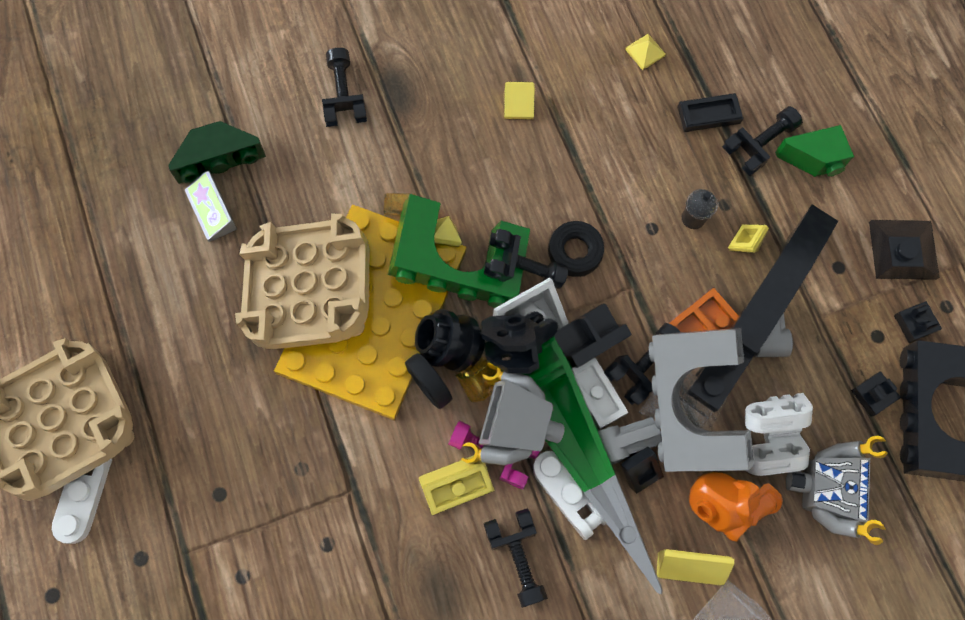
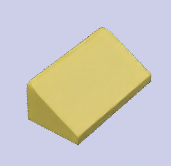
[419,455,495,515]
[657,549,734,585]

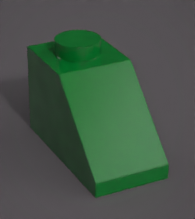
[775,125,854,177]

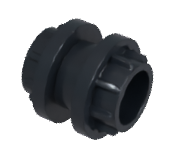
[415,309,485,372]

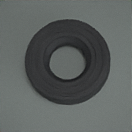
[548,221,604,277]
[405,353,453,409]

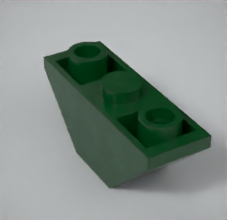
[168,121,266,184]

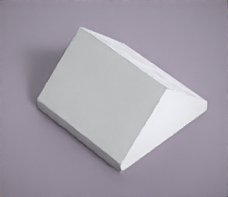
[493,278,568,329]

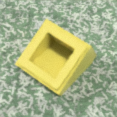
[504,82,535,119]

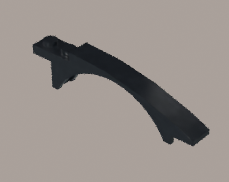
[687,204,838,413]

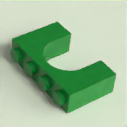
[388,194,530,308]

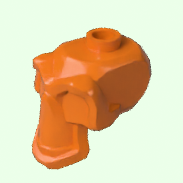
[689,471,783,542]

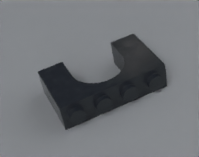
[899,340,965,482]

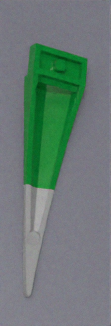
[502,336,663,594]

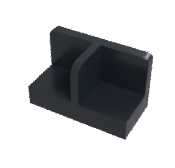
[554,304,632,368]

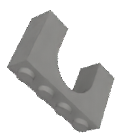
[649,328,754,472]

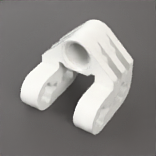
[745,393,813,476]

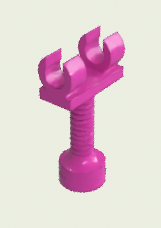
[448,420,540,489]

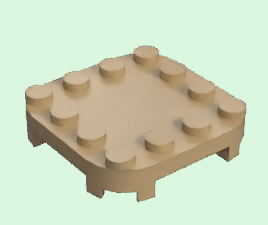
[235,213,370,349]
[0,338,134,501]

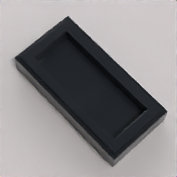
[677,93,744,132]

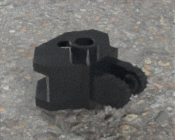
[481,311,559,374]

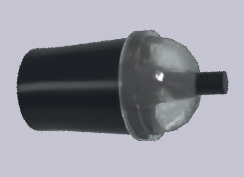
[682,189,718,229]

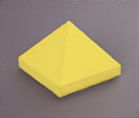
[625,34,666,70]
[434,216,462,246]
[728,224,769,252]

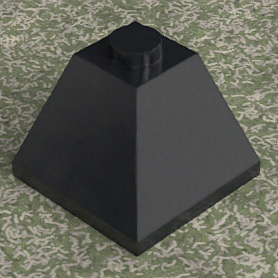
[869,220,940,280]

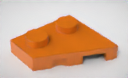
[669,288,739,332]

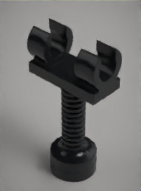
[322,48,367,127]
[722,106,803,176]
[484,229,568,289]
[604,323,681,405]
[484,508,548,608]

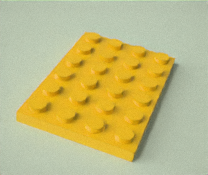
[274,204,467,420]

